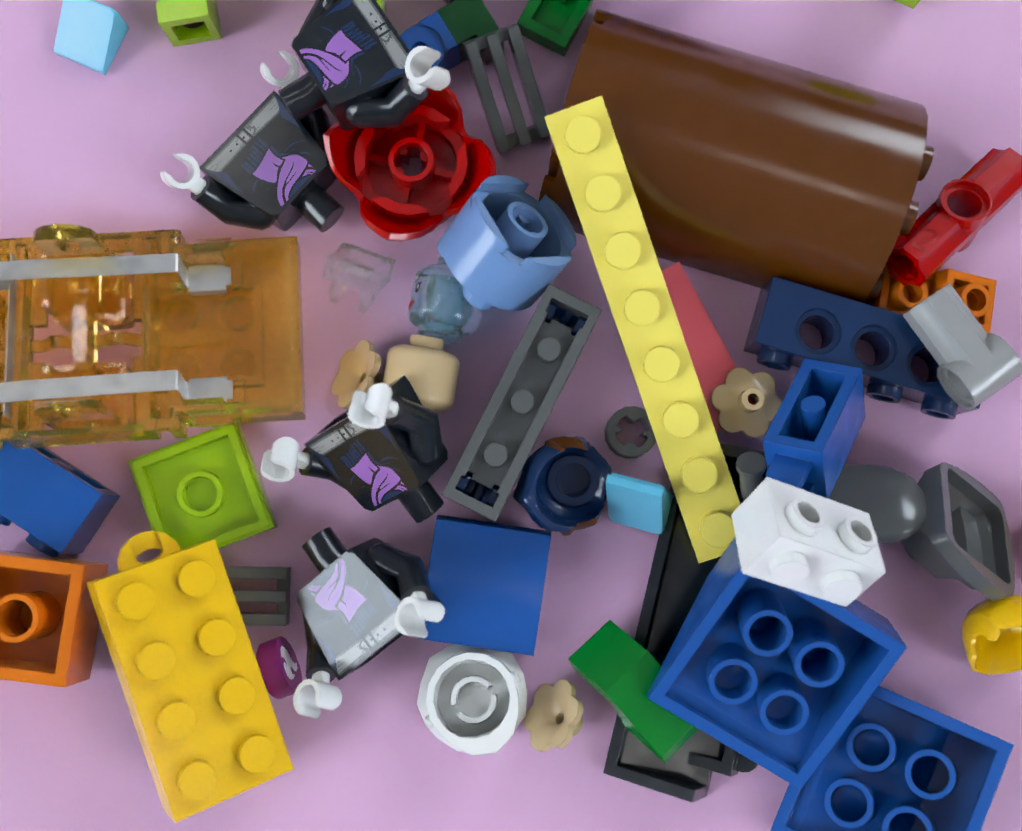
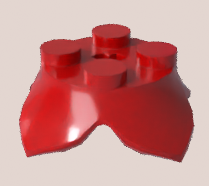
[323,86,496,242]

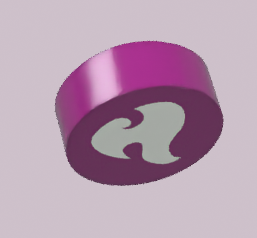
[256,636,302,699]

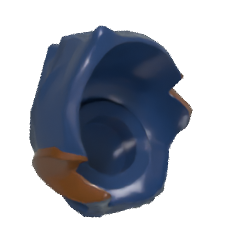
[513,436,612,536]

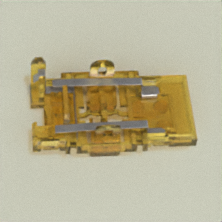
[0,224,306,450]

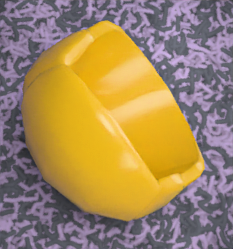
[961,594,1022,675]

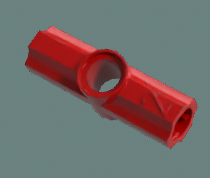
[886,147,1022,287]

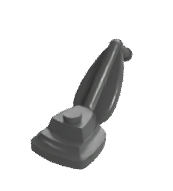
[736,451,1015,601]

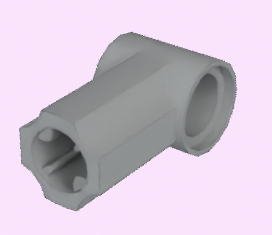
[902,283,1022,410]

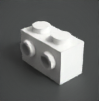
[731,477,886,607]

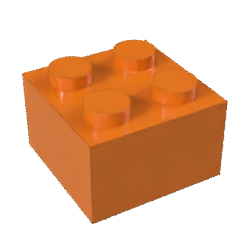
[0,550,109,688]

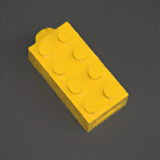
[86,531,294,823]

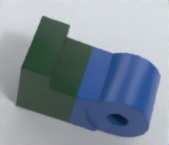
[400,0,505,70]

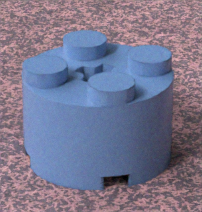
[437,175,576,311]

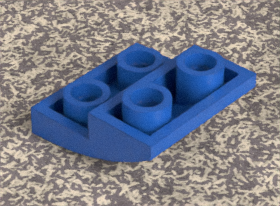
[418,514,551,656]

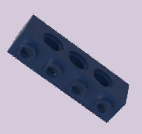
[743,276,980,420]

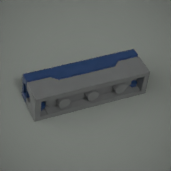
[442,284,602,523]

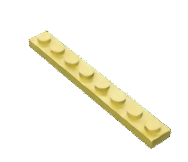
[544,95,741,563]

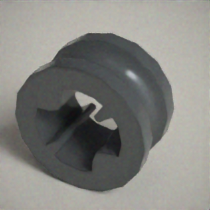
[604,406,656,459]

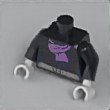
[278,0,450,130]
[160,50,344,232]
[261,375,448,523]
[293,527,445,719]

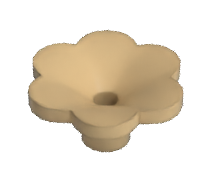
[331,340,383,410]
[710,367,782,438]
[524,679,583,752]

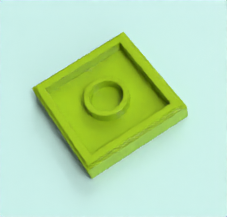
[128,420,278,552]

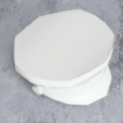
[417,644,527,756]

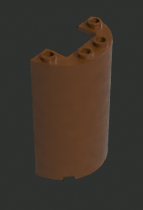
[538,9,934,303]

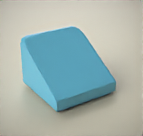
[54,0,129,75]
[605,472,674,534]

